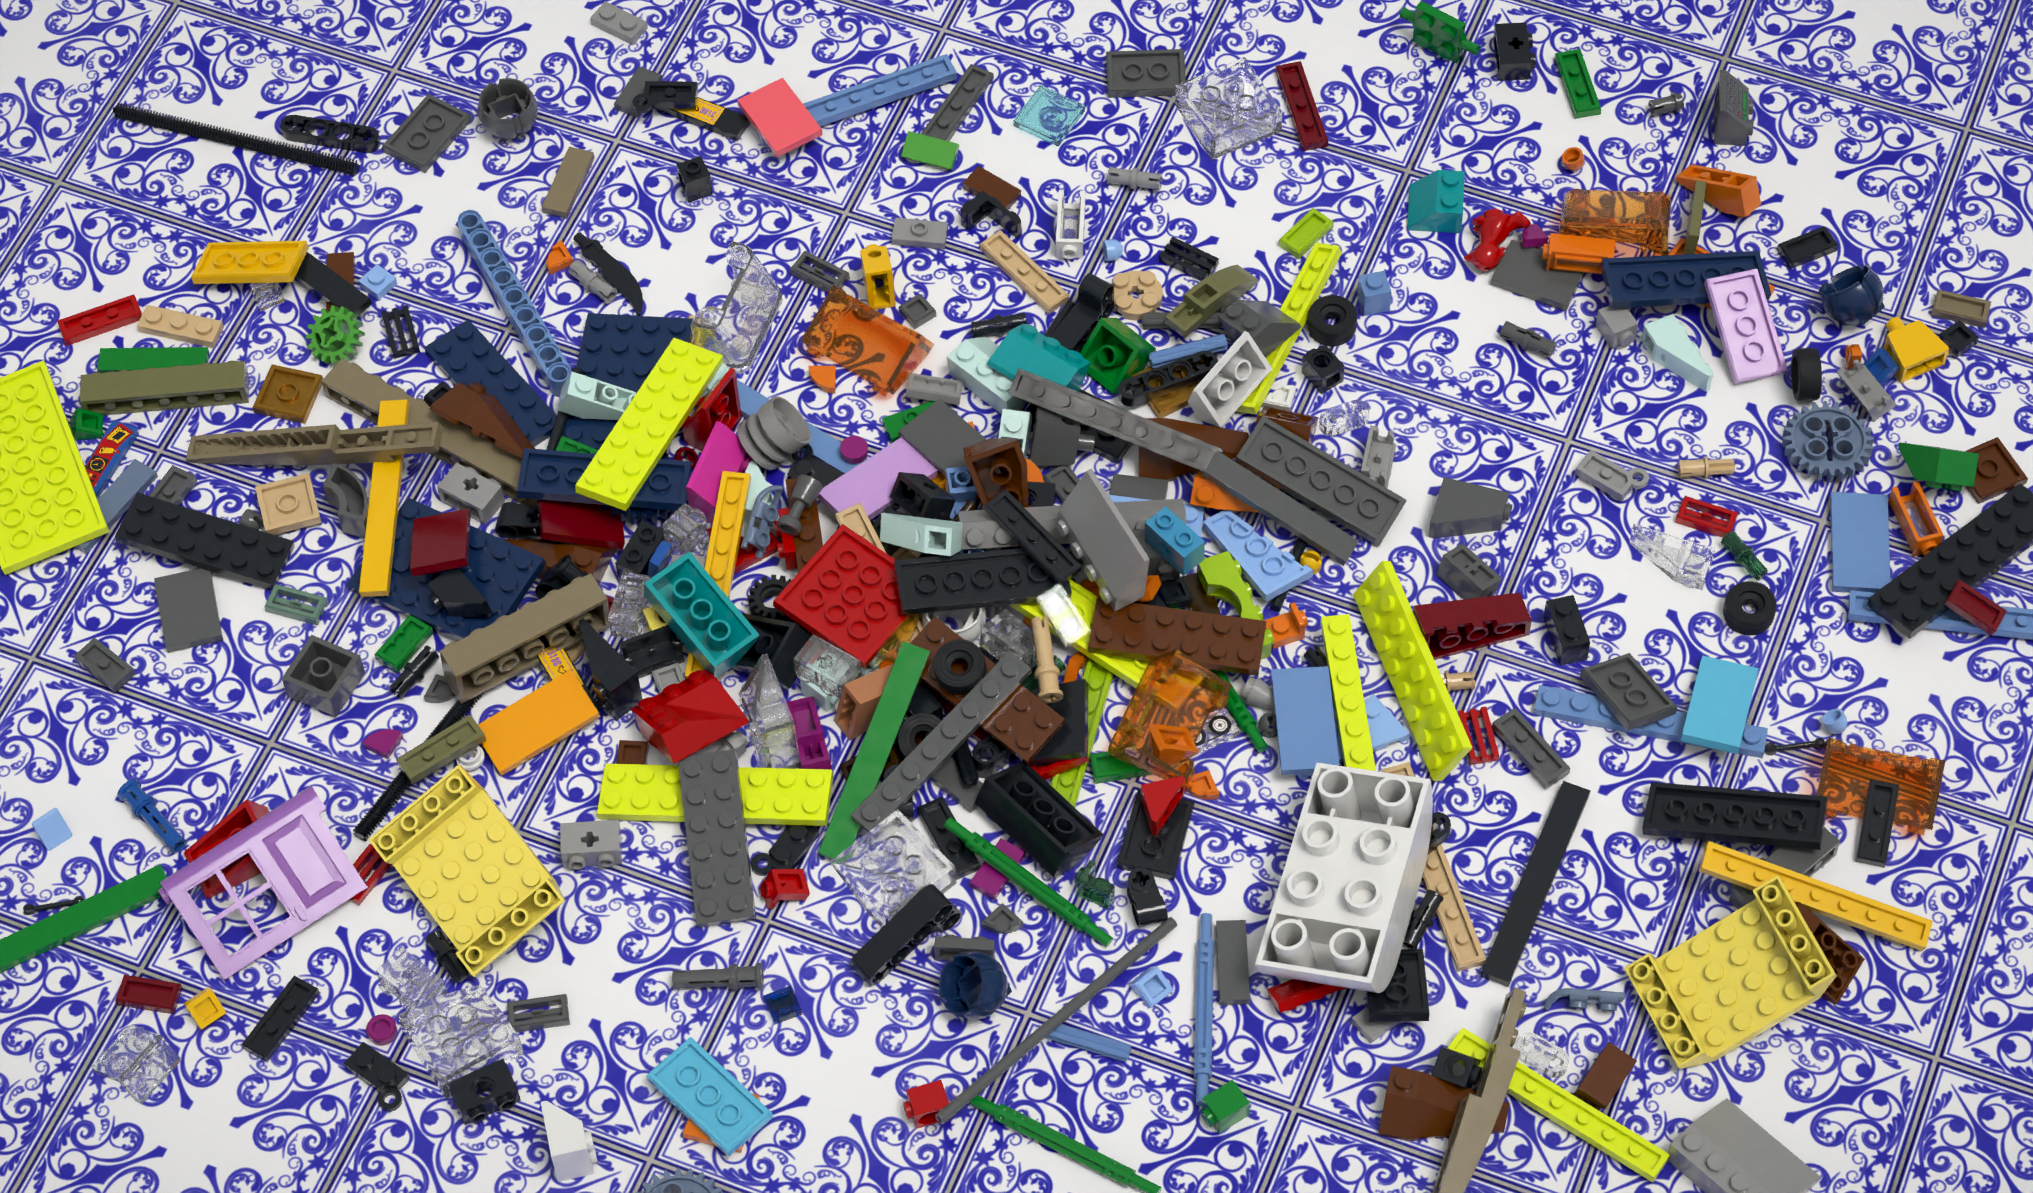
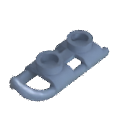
[741,485,783,558]
[1545,988,1625,1011]

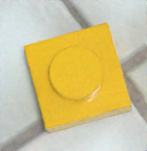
[183,987,226,1030]

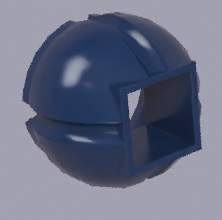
[1819,265,1885,326]
[939,951,1012,1020]

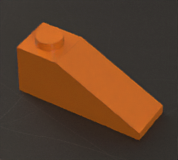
[1676,164,1761,217]
[1190,471,1280,513]

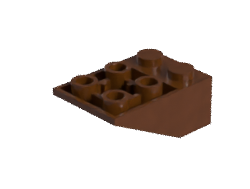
[1795,902,1865,1005]

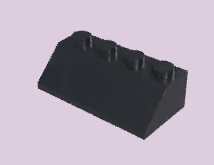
[975,761,1104,878]

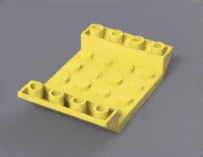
[368,764,566,977]
[1624,875,1837,1069]

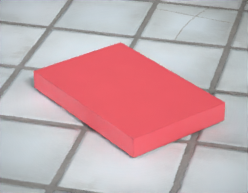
[737,78,823,157]

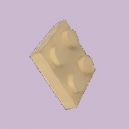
[255,473,322,535]

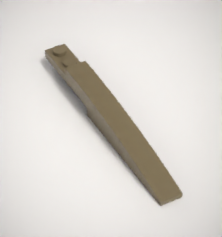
[186,422,443,465]
[1432,987,1527,1193]

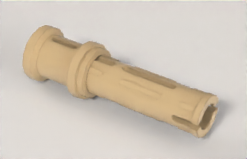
[1031,616,1063,704]

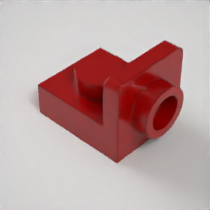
[760,869,810,909]

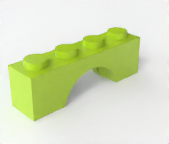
[1197,551,1274,660]

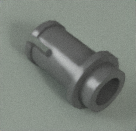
[1648,92,1684,117]

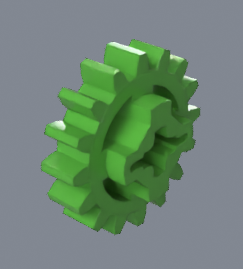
[306,305,365,365]

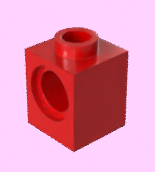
[903,1080,951,1129]

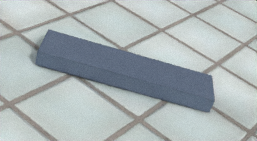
[75,459,158,554]

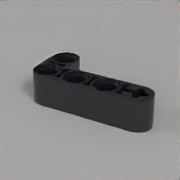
[1050,273,1114,353]
[850,884,962,986]

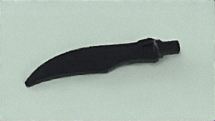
[573,232,643,316]

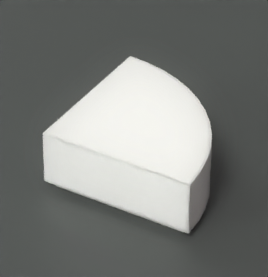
[1263,385,1296,411]

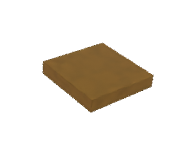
[252,364,323,424]

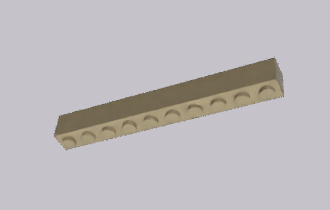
[321,358,538,506]

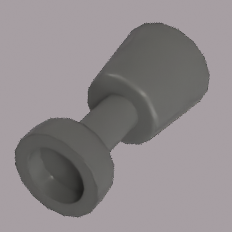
[776,474,823,536]

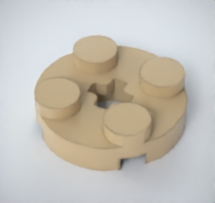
[1112,271,1163,321]

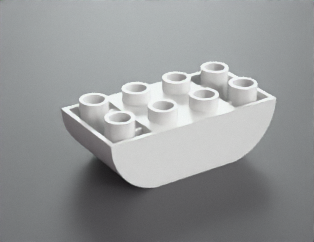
[1255,762,1433,993]

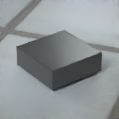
[898,294,936,330]

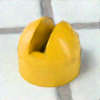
[1299,550,1322,575]

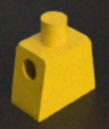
[860,244,896,311]
[1883,317,1949,384]

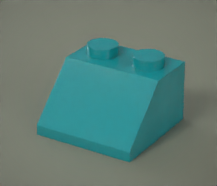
[1407,170,1465,233]

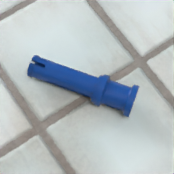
[117,779,187,853]

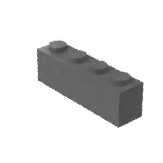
[1729,827,1840,909]

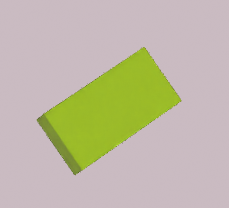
[1278,208,1334,259]

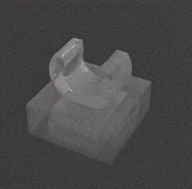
[250,283,285,312]

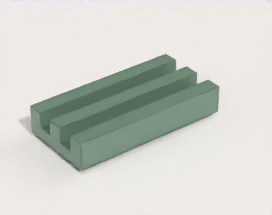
[264,584,328,626]

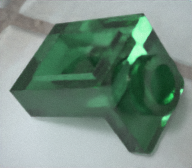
[1075,860,1115,910]

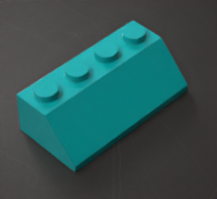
[644,551,760,678]

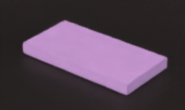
[1704,269,1788,384]
[817,437,938,520]

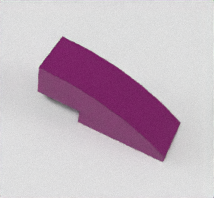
[785,696,832,770]

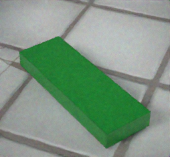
[1554,49,1601,119]

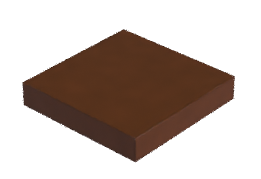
[1966,437,2028,504]

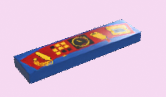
[85,420,139,499]

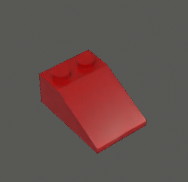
[682,368,742,451]
[184,799,270,898]

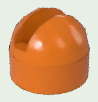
[1562,147,1585,171]

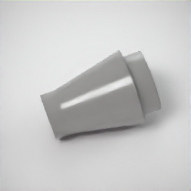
[1240,676,1274,710]

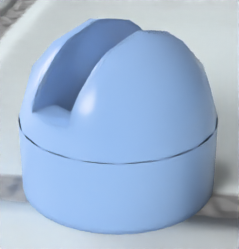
[1102,239,1123,262]
[1822,709,1848,734]

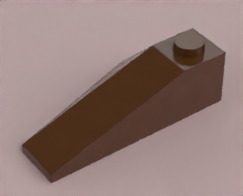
[429,381,535,459]
[1139,418,1249,482]
[963,438,1028,550]
[502,539,616,585]
[1378,1066,1510,1141]

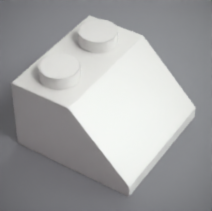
[541,1101,598,1182]

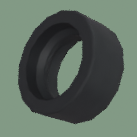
[1791,348,1822,401]

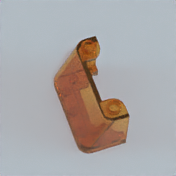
[1559,189,1671,256]
[801,285,934,397]
[1108,649,1232,783]
[1816,738,1945,835]

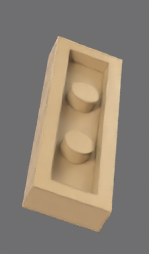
[137,305,224,348]

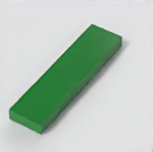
[97,347,209,373]

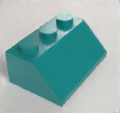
[987,323,1091,391]

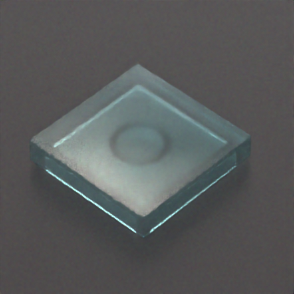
[1013,85,1085,147]

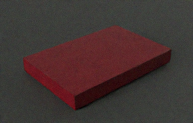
[537,499,625,550]
[410,508,471,576]

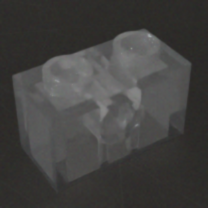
[793,634,862,699]
[376,946,448,1018]

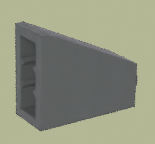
[1429,477,1512,538]

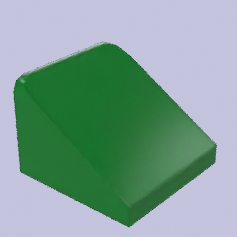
[70,408,103,441]

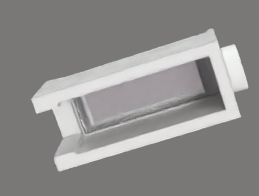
[1056,190,1086,259]

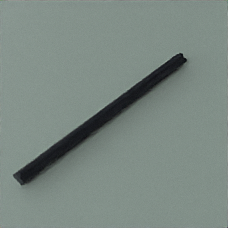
[112,102,360,175]
[353,691,486,841]

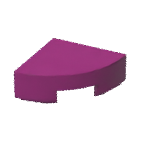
[1521,224,1549,248]
[363,729,403,759]

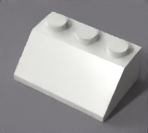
[1188,331,1272,428]

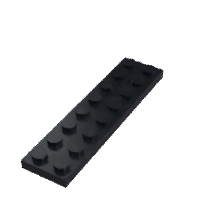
[1867,483,2033,639]

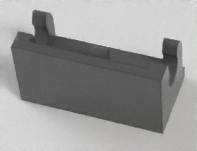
[1437,543,1502,599]

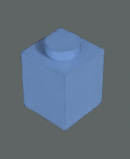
[1357,271,1391,316]

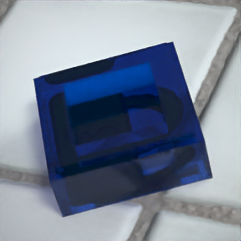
[763,986,802,1025]

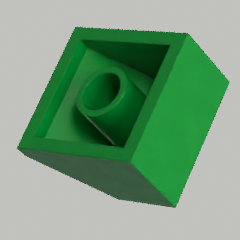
[1080,318,1156,394]
[1898,442,1979,491]

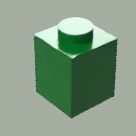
[1201,1079,1250,1134]

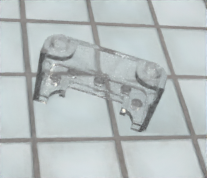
[691,241,783,374]

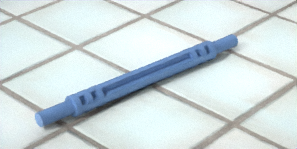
[1194,913,1215,1106]

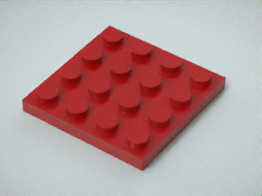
[773,524,912,669]

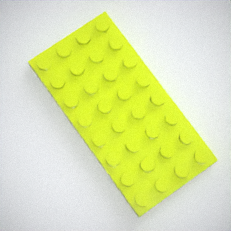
[0,360,110,575]

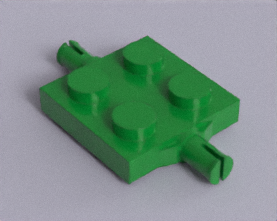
[1399,1,1480,63]

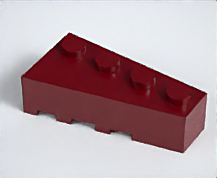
[1413,593,1532,660]

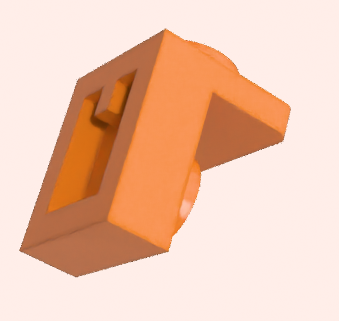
[1263,602,1308,649]

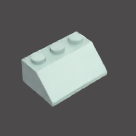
[947,337,1028,414]

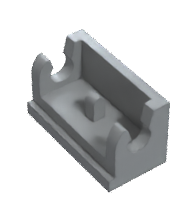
[1837,359,1897,421]
[1361,425,1396,489]

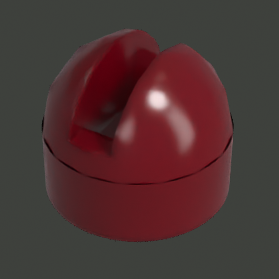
[674,447,698,468]

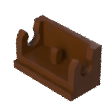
[1573,1042,1637,1111]

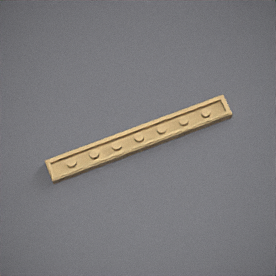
[1382,762,1486,972]

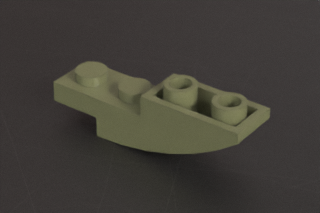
[1165,265,1258,338]

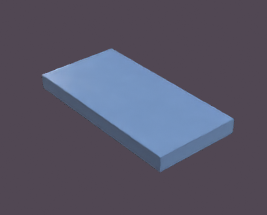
[1830,492,1890,593]
[1271,666,1340,775]

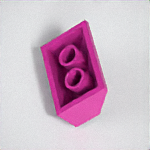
[686,421,754,524]

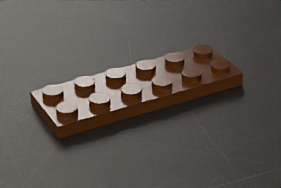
[1088,598,1266,676]
[910,616,1065,765]

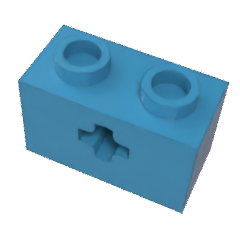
[1145,506,1205,576]

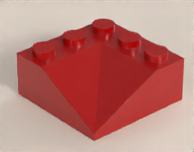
[631,669,749,764]

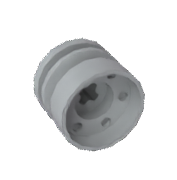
[737,396,811,470]

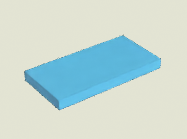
[1681,655,1759,754]
[646,1037,773,1157]

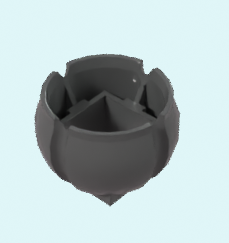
[478,78,538,142]

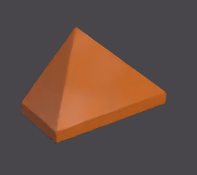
[1148,724,1199,769]

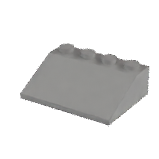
[1056,469,1150,612]
[1668,1098,1821,1193]

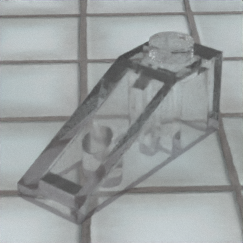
[1629,524,1715,590]

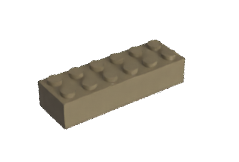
[440,573,611,704]

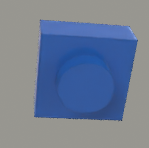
[1862,347,1900,386]

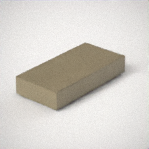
[1931,289,1992,328]

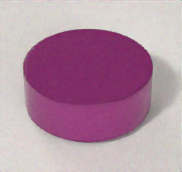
[840,436,868,464]
[366,1014,398,1046]

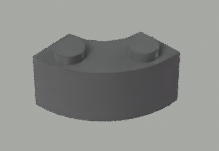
[323,463,369,538]

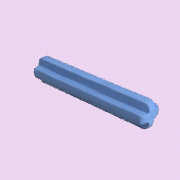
[1148,334,1228,368]
[1046,1024,1131,1062]

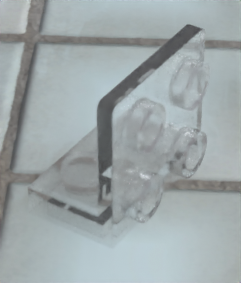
[91,1024,182,1104]

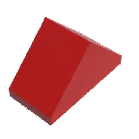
[1141,776,1186,837]

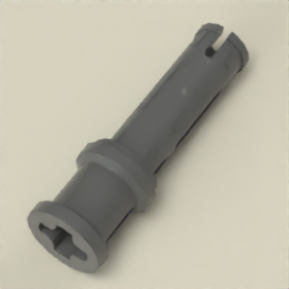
[672,963,764,991]

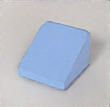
[31,808,72,851]
[1129,966,1174,1008]

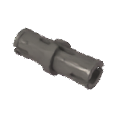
[1500,321,1557,358]

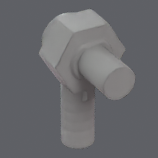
[715,731,748,757]

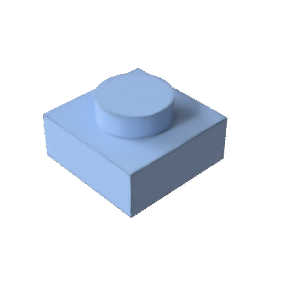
[358,264,397,301]

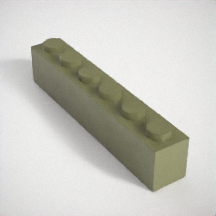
[80,361,249,416]

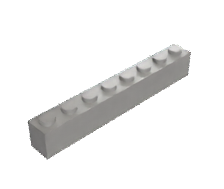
[958,499,1186,550]

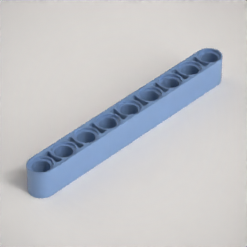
[457,210,571,397]

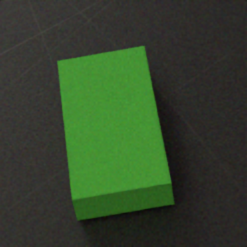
[901,131,960,171]

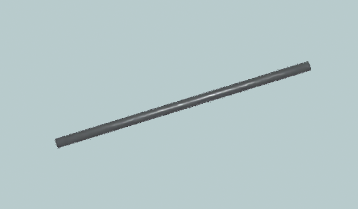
[935,917,1177,1124]

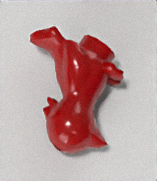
[1463,209,1531,272]

